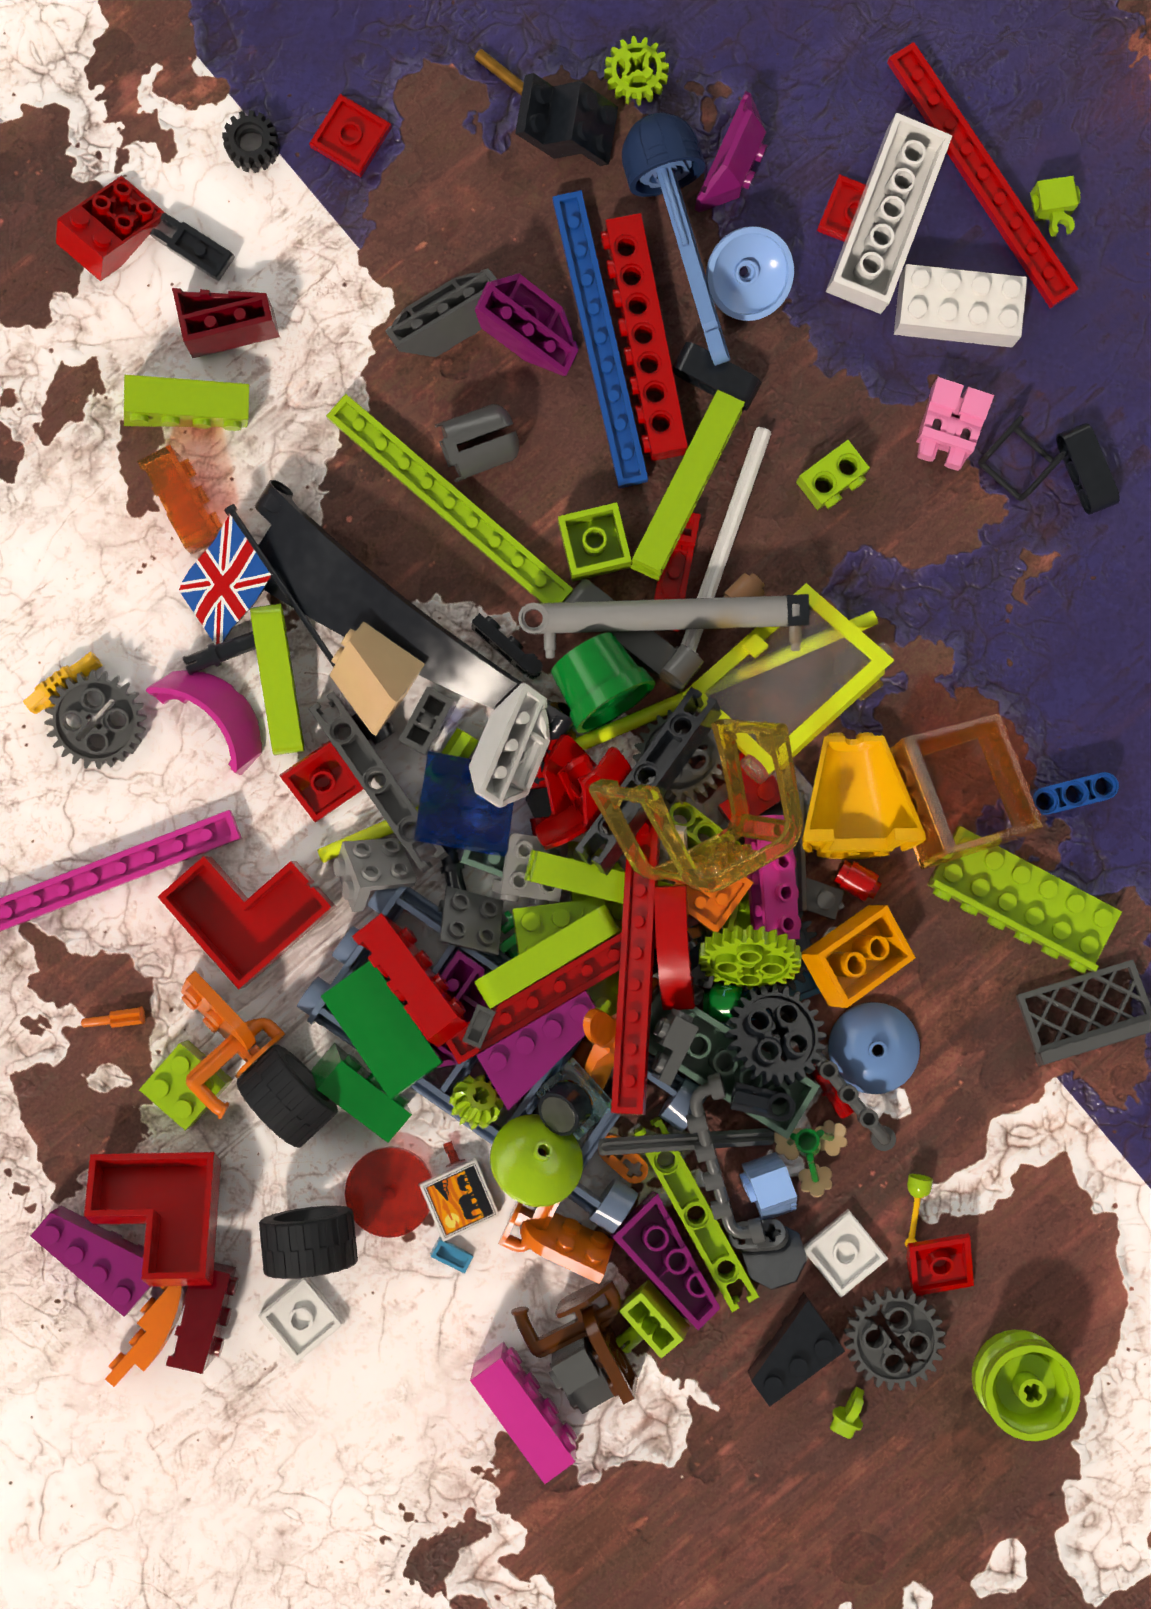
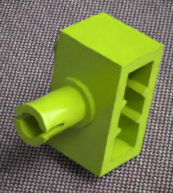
[616,1279,690,1359]

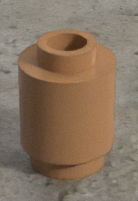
[723,573,765,597]

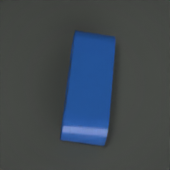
[1025,772,1119,816]

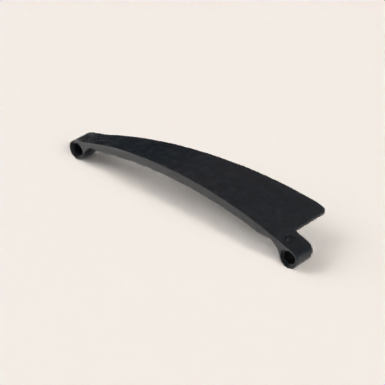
[255,480,574,740]

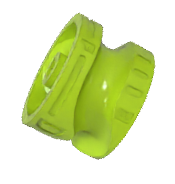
[972,1329,1080,1441]

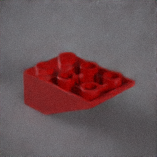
[56,175,165,281]

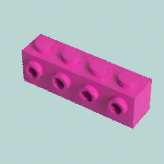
[743,814,801,940]

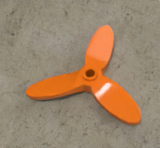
[580,977,659,1105]

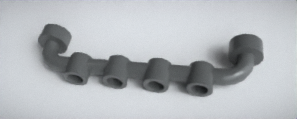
[780,1011,896,1151]
[686,1073,766,1244]

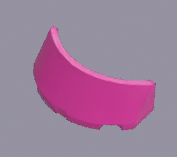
[145,670,262,775]

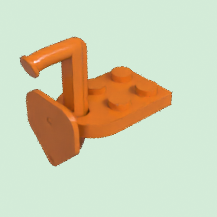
[181,971,285,1119]
[498,1202,615,1284]

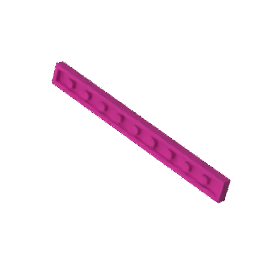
[0,810,242,932]

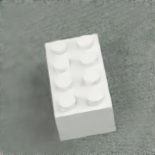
[894,264,1027,347]

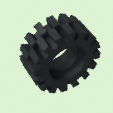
[222,110,280,173]

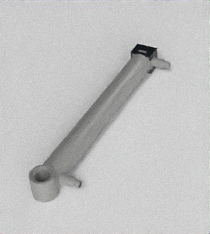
[518,594,810,658]

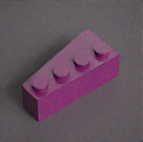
[476,990,598,1110]
[609,1191,720,1330]
[30,1206,152,1317]

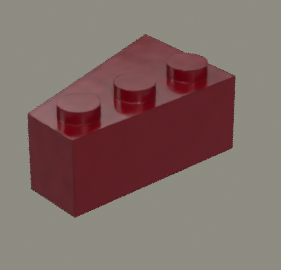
[172,288,280,358]

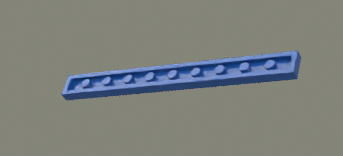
[552,190,648,488]

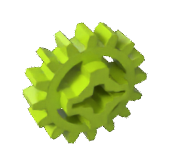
[604,36,669,106]

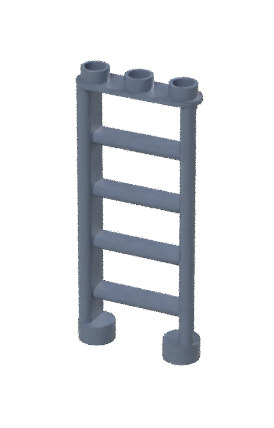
[297,887,707,1234]

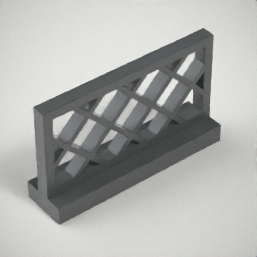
[1016,960,1151,1067]

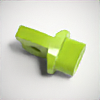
[830,1387,864,1439]

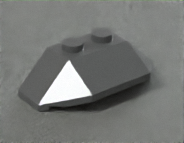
[385,268,497,357]

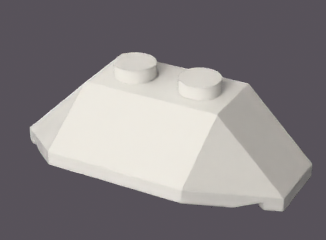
[469,683,550,808]

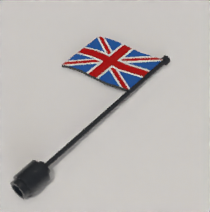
[179,504,395,745]

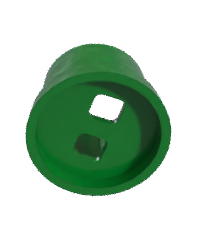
[551,632,655,733]

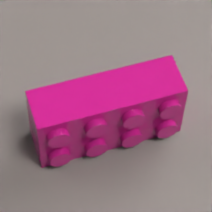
[470,1342,577,1484]

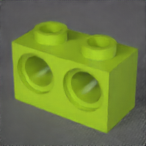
[796,440,870,511]

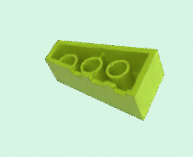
[124,374,249,431]

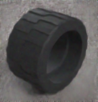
[237,1045,338,1148]
[259,1205,358,1279]

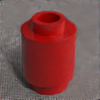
[834,860,882,902]

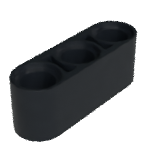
[672,342,762,411]
[1056,423,1120,515]

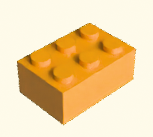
[802,905,916,1008]

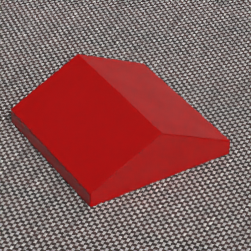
[280,740,364,823]
[906,1233,974,1296]

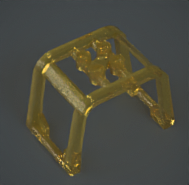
[589,719,803,893]

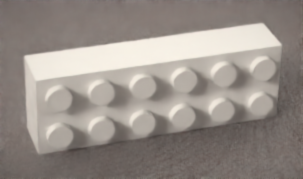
[826,113,952,314]

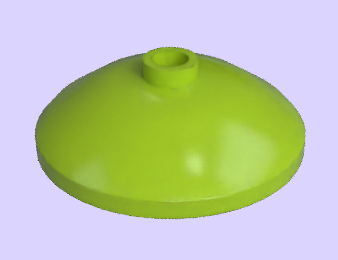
[490,1114,583,1207]

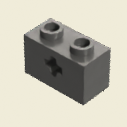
[398,686,457,757]

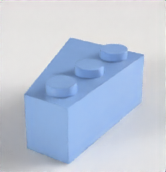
[739,1152,797,1220]

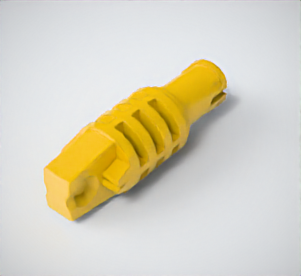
[23,651,103,714]

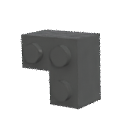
[549,1336,614,1414]

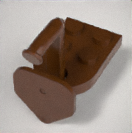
[511,1280,638,1405]

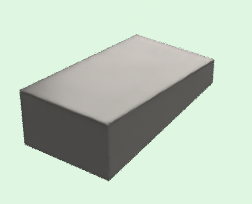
[462,1004,496,1049]

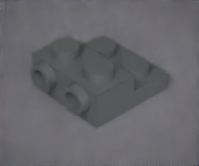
[650,1008,699,1086]

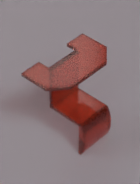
[443,1141,465,1167]

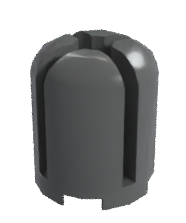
[435,404,519,482]

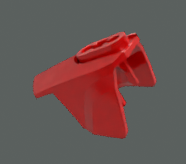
[535,734,632,850]

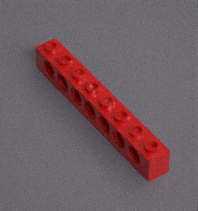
[601,213,688,461]

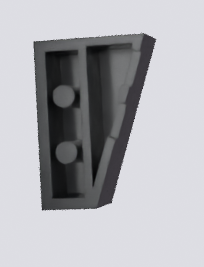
[748,1292,845,1407]

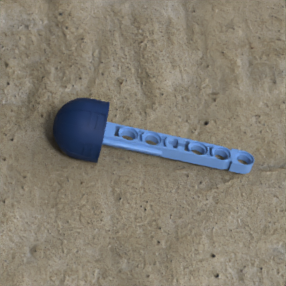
[622,113,730,366]

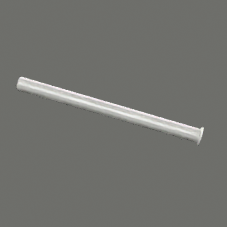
[675,427,771,655]

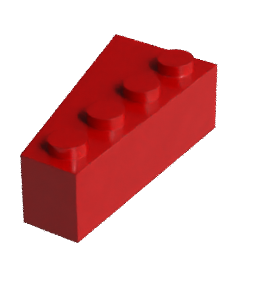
[352,913,468,1047]

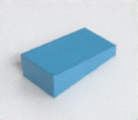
[430,1237,474,1274]

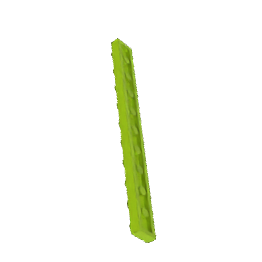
[326,394,573,603]

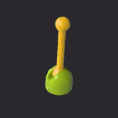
[905,1174,933,1247]

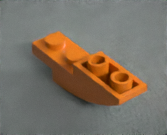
[105,1286,188,1387]

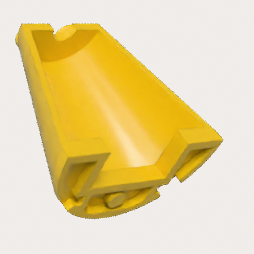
[802,732,926,859]

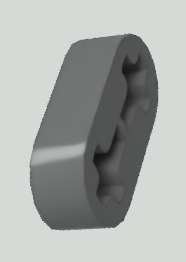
[728,1219,789,1253]

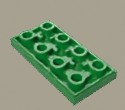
[321,961,444,1100]

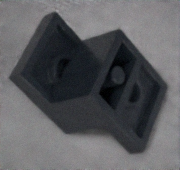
[515,73,618,166]

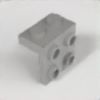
[492,833,568,905]
[333,838,417,912]

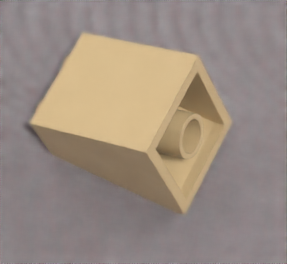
[330,622,425,736]

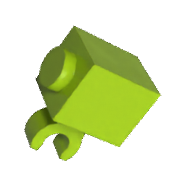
[1030,176,1081,237]

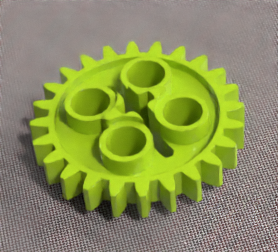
[699,925,802,990]

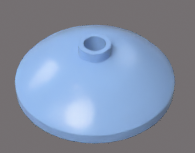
[706,226,794,321]

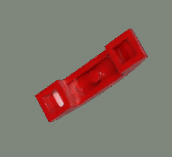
[654,513,701,632]
[654,885,695,1010]

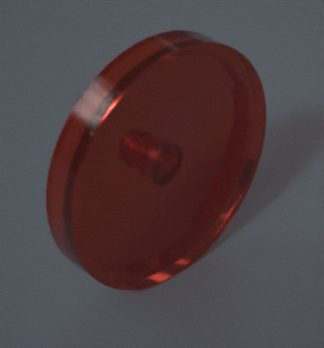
[345,1146,432,1238]

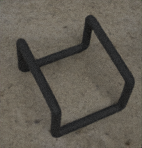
[978,416,1065,501]

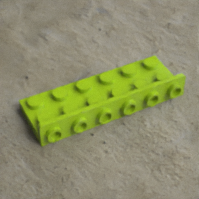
[927,826,1122,974]

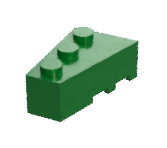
[311,1043,412,1143]

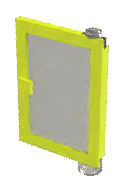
[682,583,894,784]

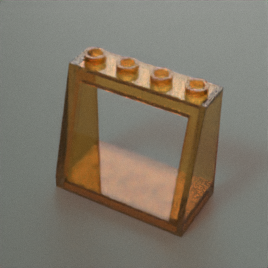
[890,713,1043,870]

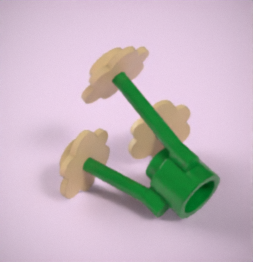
[774,1120,848,1197]

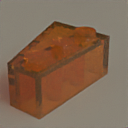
[137,445,223,554]

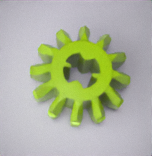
[449,1074,503,1130]

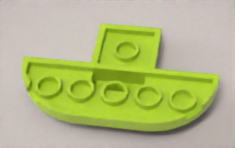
[512,841,625,1016]

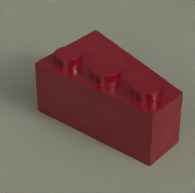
[165,1262,239,1374]

